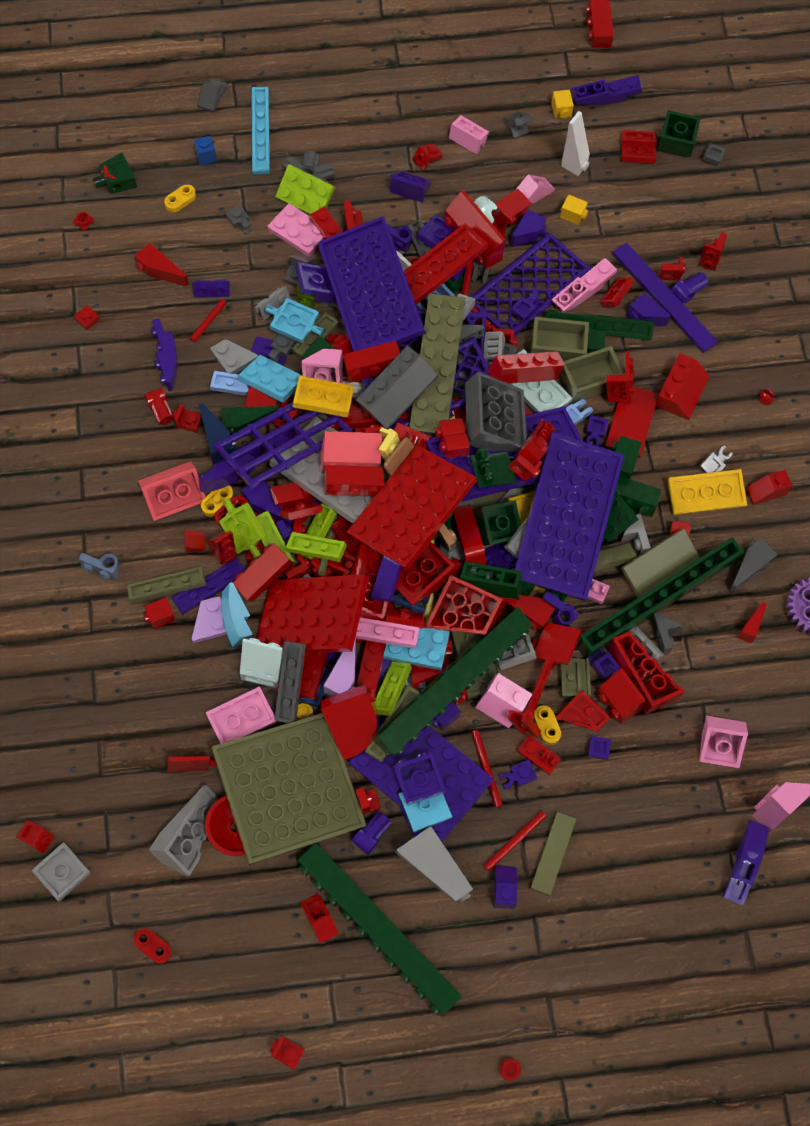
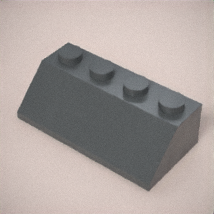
[356,345,438,430]

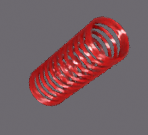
[331,520,361,557]

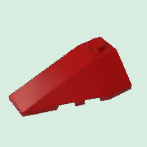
[351,543,388,621]

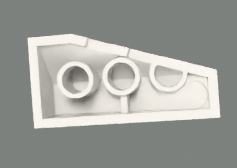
[561,111,590,176]

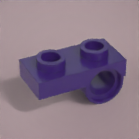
[387,224,412,253]
[541,592,579,626]

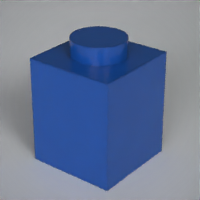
[194,136,217,166]

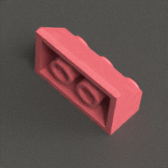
[320,431,382,473]
[138,461,206,521]

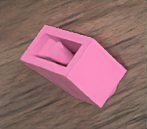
[517,174,555,203]

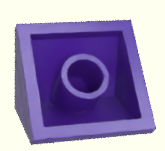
[390,170,432,203]

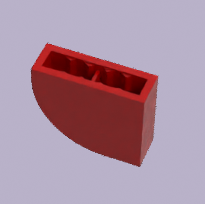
[321,684,377,760]

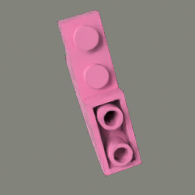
[552,258,617,312]

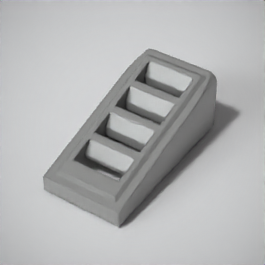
[484,331,505,367]

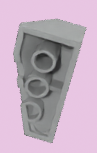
[149,785,218,877]

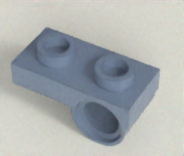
[78,553,120,581]

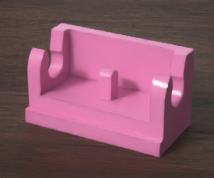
[449,116,489,155]

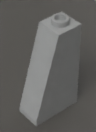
[395,826,473,903]

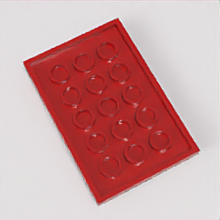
[347,444,477,570]
[256,574,369,653]

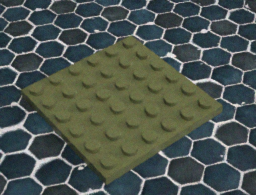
[211,713,366,865]

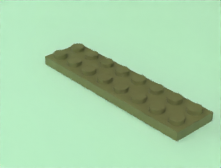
[410,294,466,436]

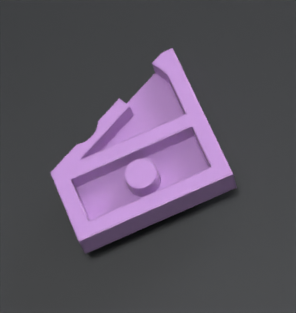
[192,596,227,643]

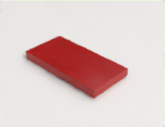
[605,387,659,459]

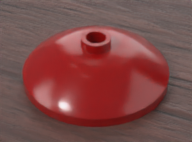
[205,796,245,856]

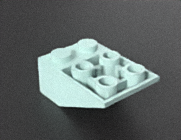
[240,638,283,688]

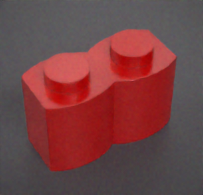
[435,418,470,459]

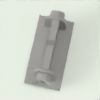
[254,286,291,320]
[630,627,664,661]

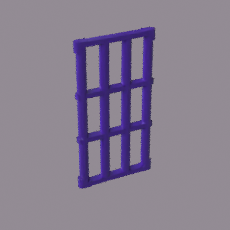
[212,402,353,489]

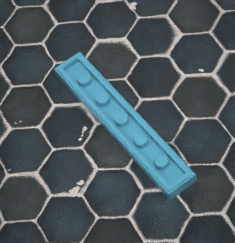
[252,87,270,175]

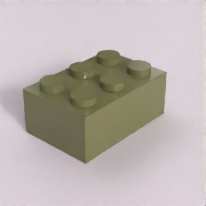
[531,317,589,361]
[560,346,625,403]

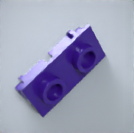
[193,279,230,298]

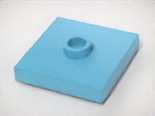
[399,793,452,833]

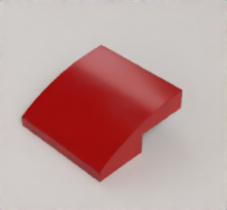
[621,130,657,164]

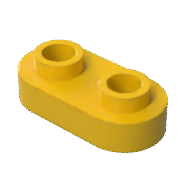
[164,185,196,213]
[201,485,234,517]
[534,706,561,745]

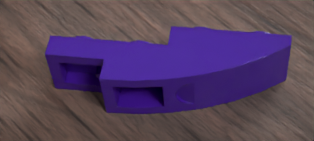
[572,75,642,105]
[151,318,178,391]
[199,439,262,493]
[722,819,769,905]

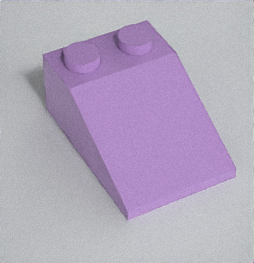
[324,638,356,699]

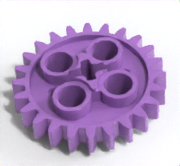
[786,577,810,636]

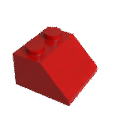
[597,668,646,724]

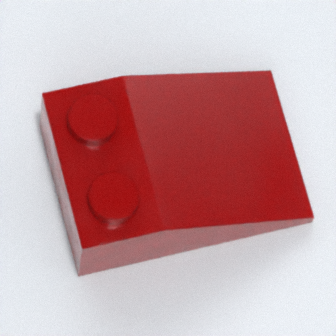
[395,541,458,606]

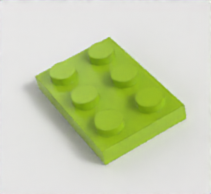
[275,164,336,214]

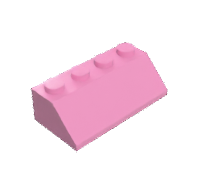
[752,782,810,834]

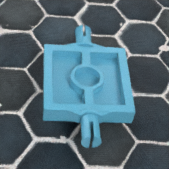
[265,298,324,344]

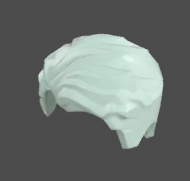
[474,196,497,224]

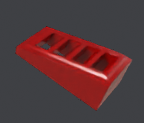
[738,602,767,643]

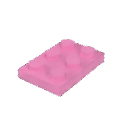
[267,203,325,257]
[205,686,277,744]

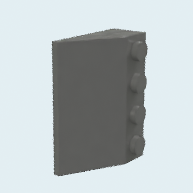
[465,372,527,452]

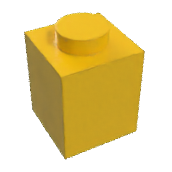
[551,90,574,119]
[560,195,589,225]

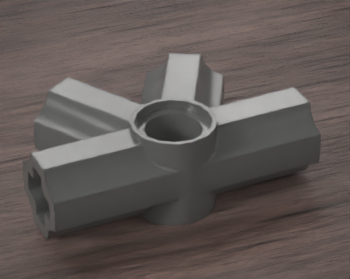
[283,150,335,184]

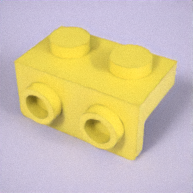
[379,428,400,461]

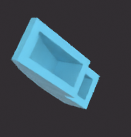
[221,582,253,647]

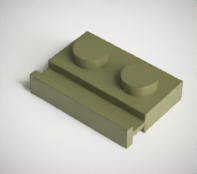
[560,658,591,698]

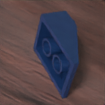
[199,403,237,466]

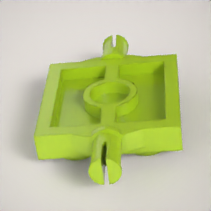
[219,498,267,559]

